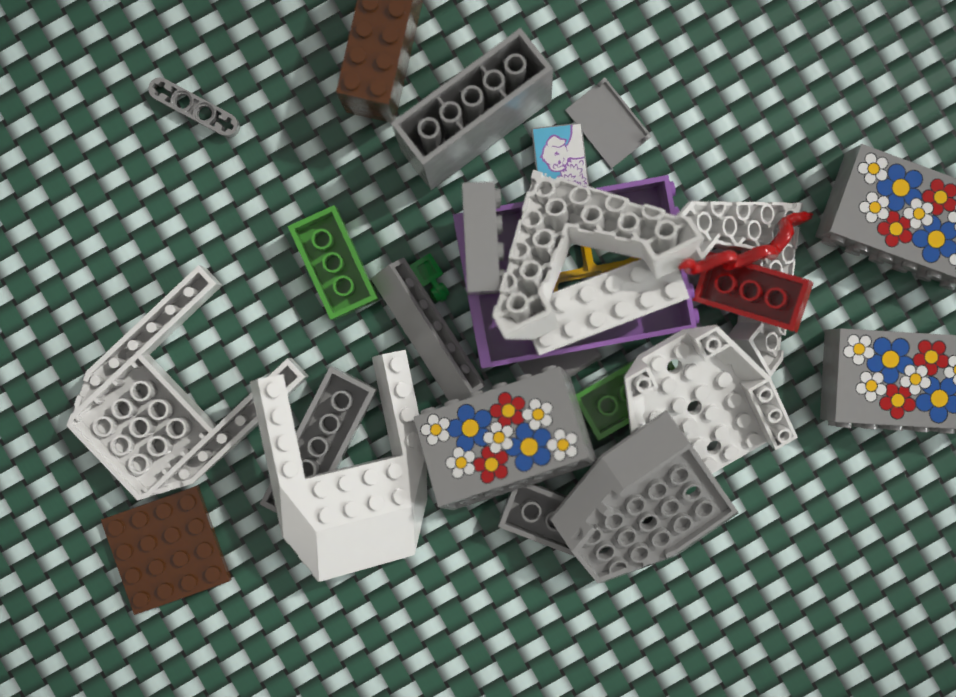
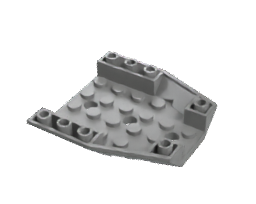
[549,410,739,583]

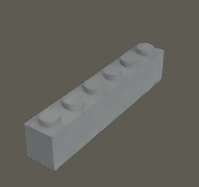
[371,258,486,401]

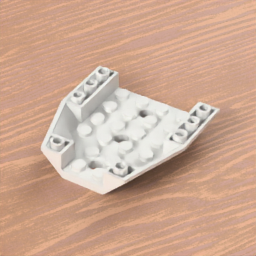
[624,325,798,474]

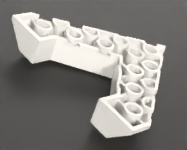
[492,170,704,340]
[676,201,803,377]

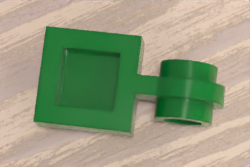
[409,253,449,303]

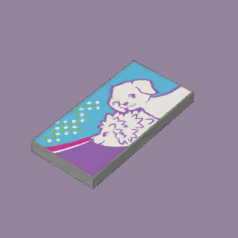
[531,123,589,188]

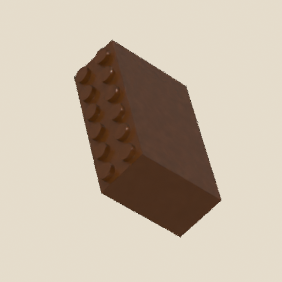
[336,0,423,123]

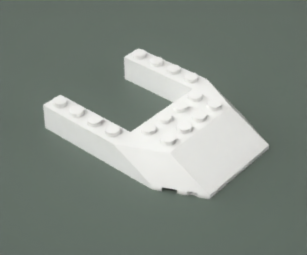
[66,265,309,501]
[250,350,427,582]

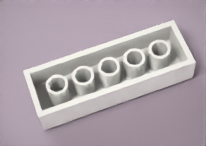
[532,259,690,356]

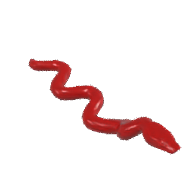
[678,211,813,275]

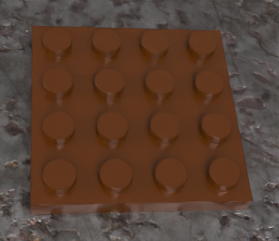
[101,485,232,615]

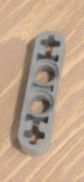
[148,77,240,138]

